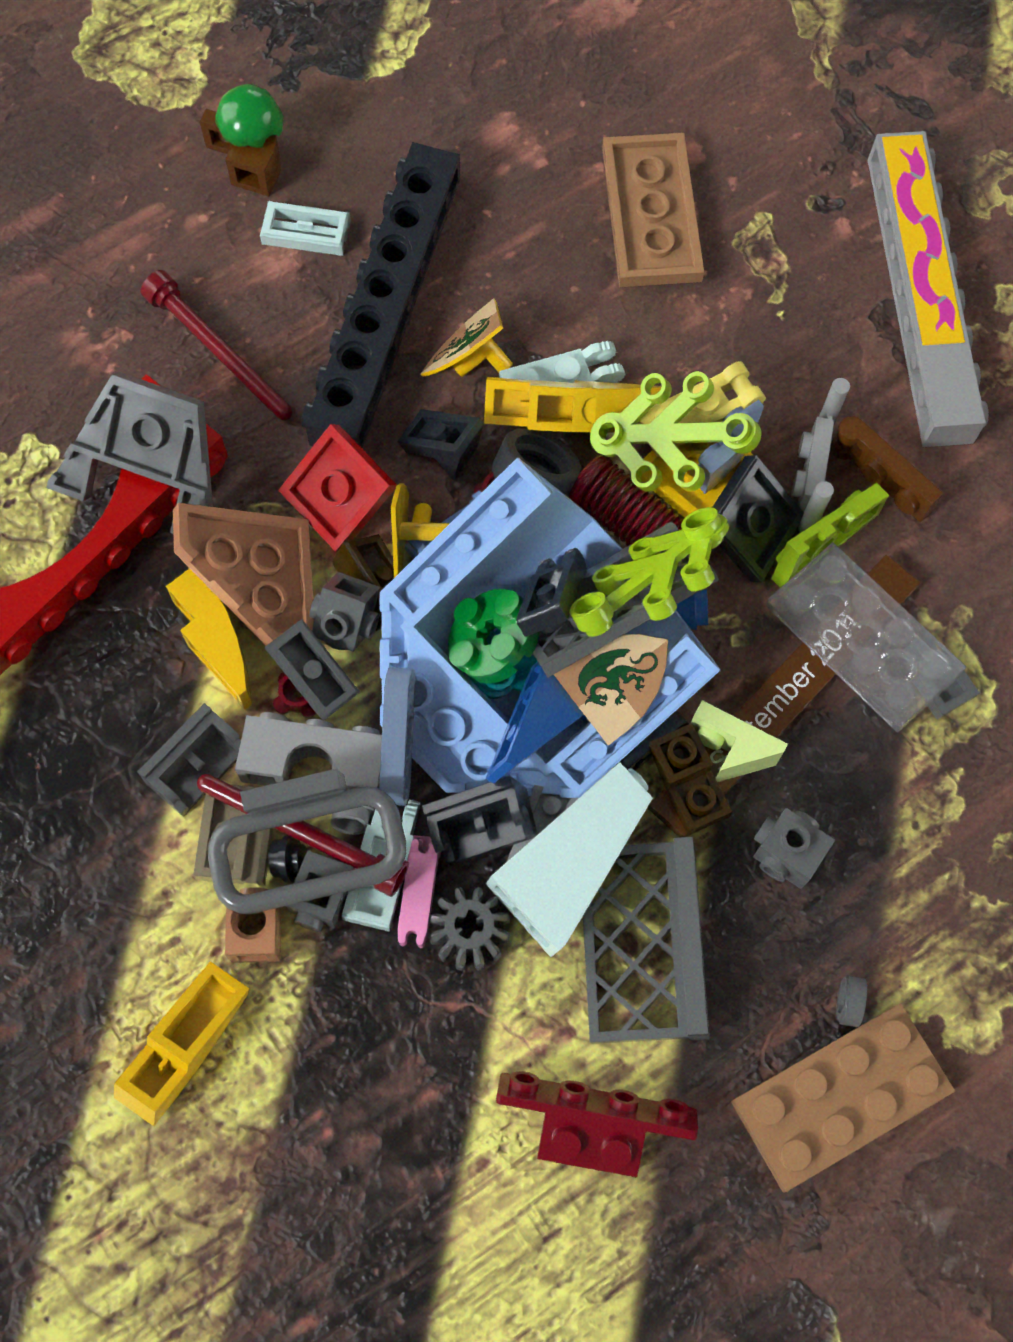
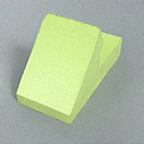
[691,700,788,782]

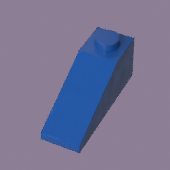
[486,661,587,784]

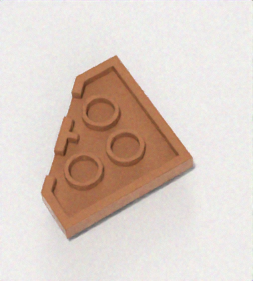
[173,503,315,646]

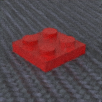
[278,424,397,552]

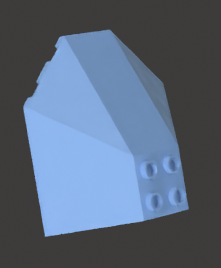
[380,458,720,798]

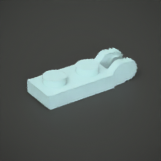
[499,341,625,383]
[342,800,420,932]

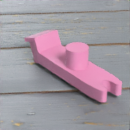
[398,835,441,948]

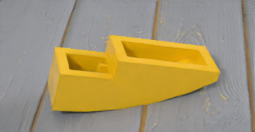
[166,568,252,710]
[114,961,250,1126]

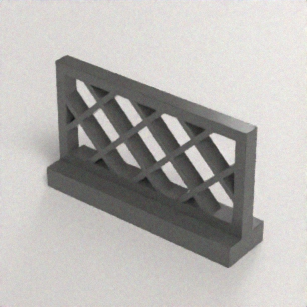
[533,522,719,677]
[583,837,710,1044]

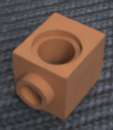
[225,887,281,963]

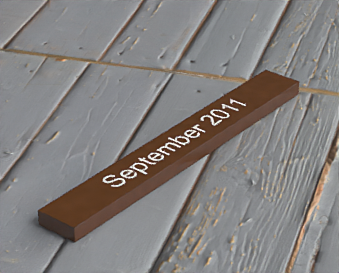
[648,555,921,838]

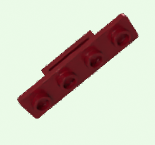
[496,1071,698,1178]

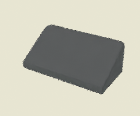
[265,619,360,720]

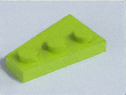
[772,483,889,591]

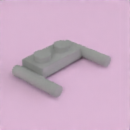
[791,378,850,533]

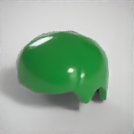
[216,84,284,148]

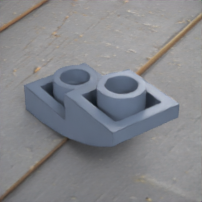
[698,399,764,494]

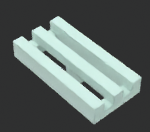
[260,201,351,256]

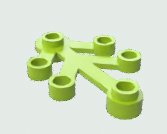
[590,371,761,492]
[569,507,729,637]

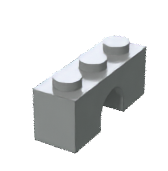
[235,712,382,790]

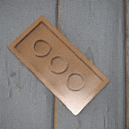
[602,133,704,287]
[731,1003,955,1193]

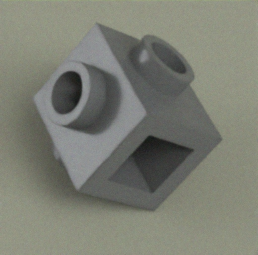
[309,572,380,652]
[753,808,835,889]

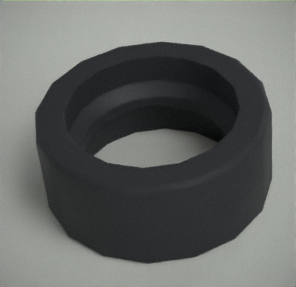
[492,429,582,498]

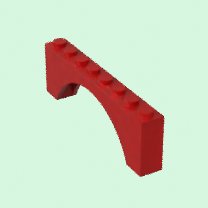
[0,374,228,675]

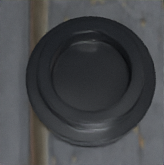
[268,835,307,883]

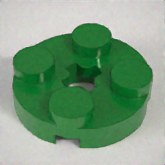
[448,589,540,684]

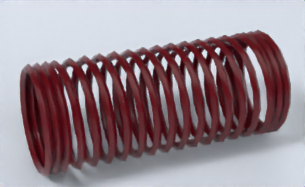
[569,455,685,546]

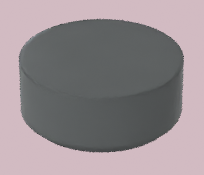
[836,975,867,1027]

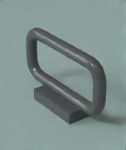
[208,769,406,914]

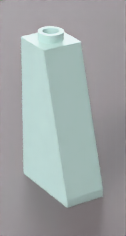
[486,762,653,957]

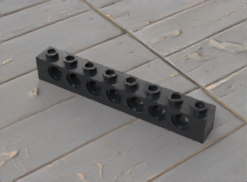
[301,142,460,448]

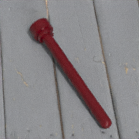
[140,270,293,420]
[197,774,409,897]

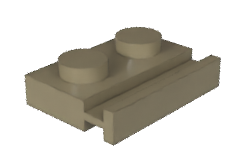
[193,785,273,886]

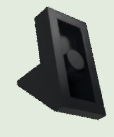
[397,409,484,480]

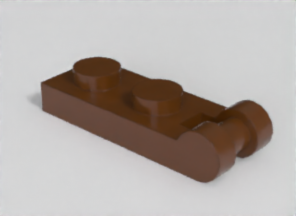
[830,416,943,523]

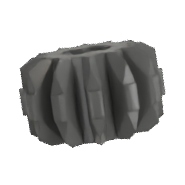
[429,887,510,971]

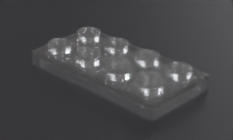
[766,542,966,733]

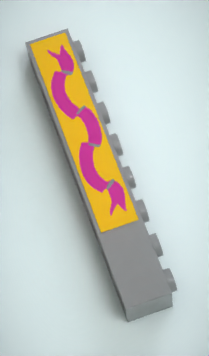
[868,131,989,447]

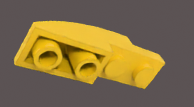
[484,377,661,432]

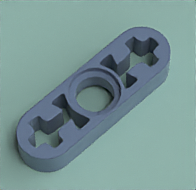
[379,667,416,806]

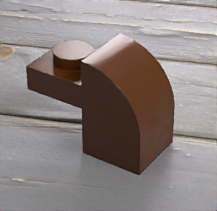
[200,109,281,197]

